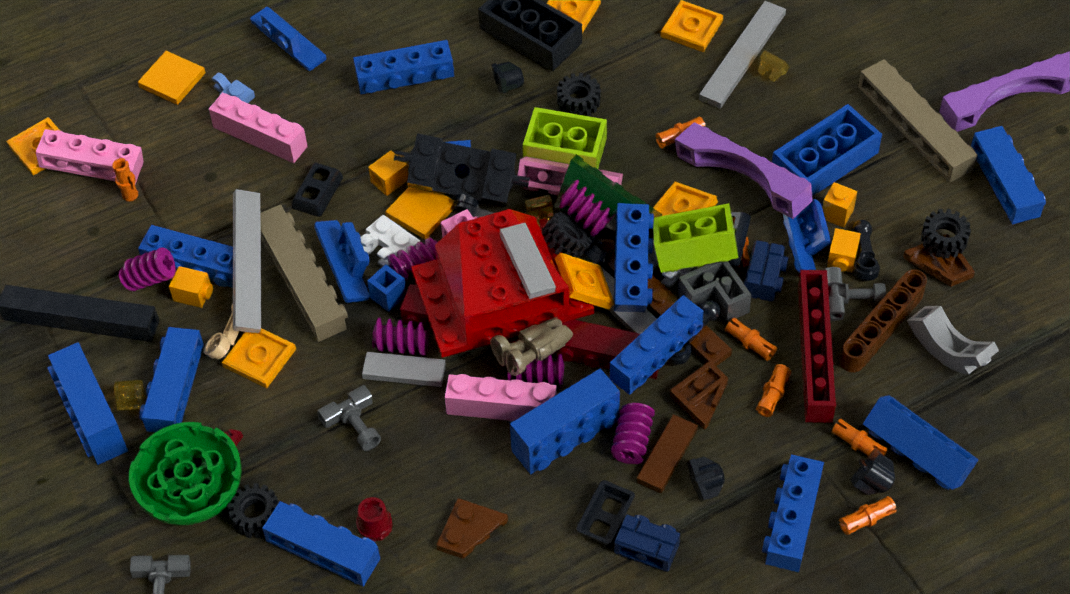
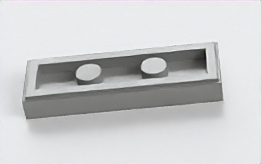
[499,223,556,299]
[362,352,446,387]

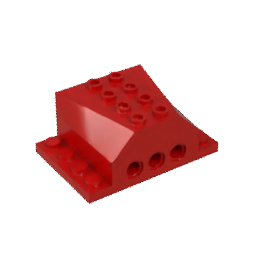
[411,209,594,358]

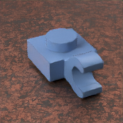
[212,72,255,103]

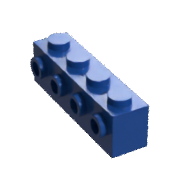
[353,40,454,94]
[971,126,1046,224]
[614,203,654,313]
[138,225,233,288]
[610,295,703,395]
[140,327,204,432]
[863,395,979,490]
[762,454,824,572]
[262,501,380,587]

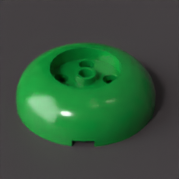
[129,422,242,525]

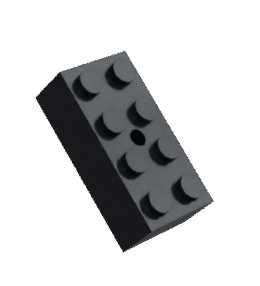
[478,0,582,71]

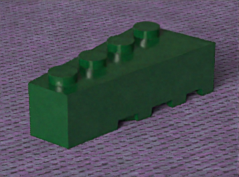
[554,154,662,238]

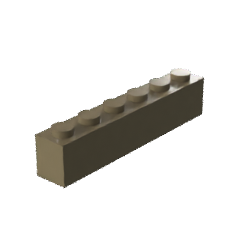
[858,59,977,183]
[260,204,348,342]

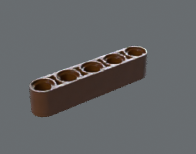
[840,270,927,373]

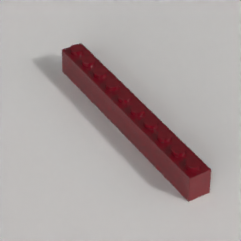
[400,284,659,379]

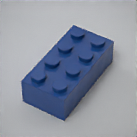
[772,104,882,196]
[47,342,128,465]
[510,368,620,475]

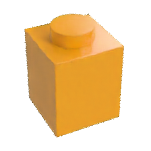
[368,151,409,196]
[822,182,857,228]
[827,228,861,273]
[169,266,213,308]

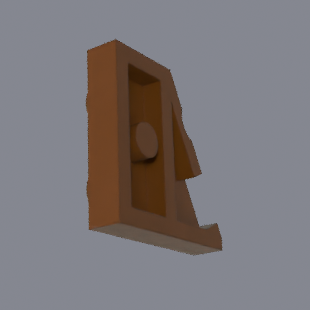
[903,234,975,287]
[670,361,728,430]
[436,498,508,559]

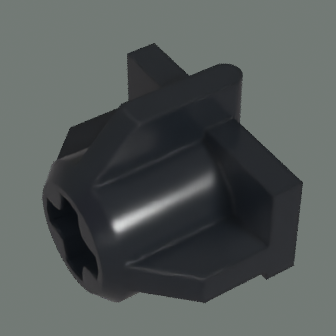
[491,61,524,93]
[850,447,895,495]
[686,456,725,502]

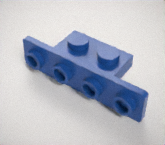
[250,7,327,71]
[782,199,832,273]
[314,220,370,303]

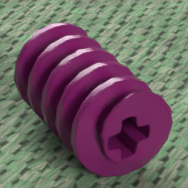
[559,179,616,237]
[388,238,438,282]
[119,247,176,291]
[372,317,430,356]
[508,354,564,388]
[611,403,655,464]

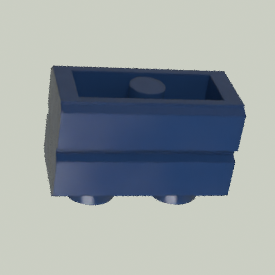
[744,240,788,302]
[614,515,680,572]

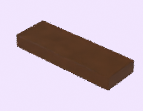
[637,414,698,494]

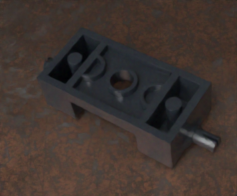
[394,133,530,207]

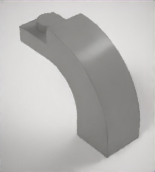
[907,306,999,374]

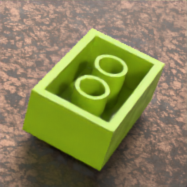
[523,107,607,169]
[653,203,739,273]

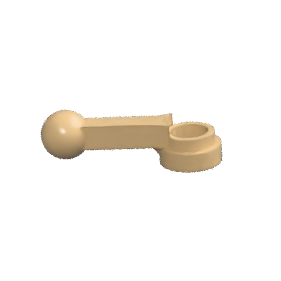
[204,304,239,360]

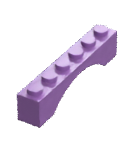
[940,51,1070,132]
[675,122,812,219]

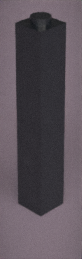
[0,285,160,342]

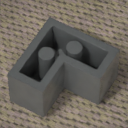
[678,261,751,323]

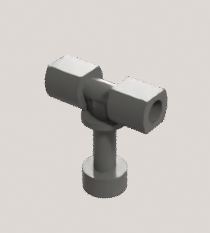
[825,267,886,321]
[317,385,381,451]
[130,555,191,594]

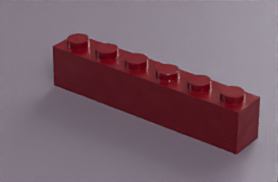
[798,270,836,423]

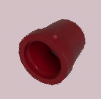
[356,497,393,542]

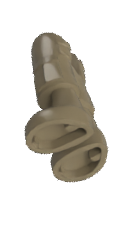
[490,317,573,376]

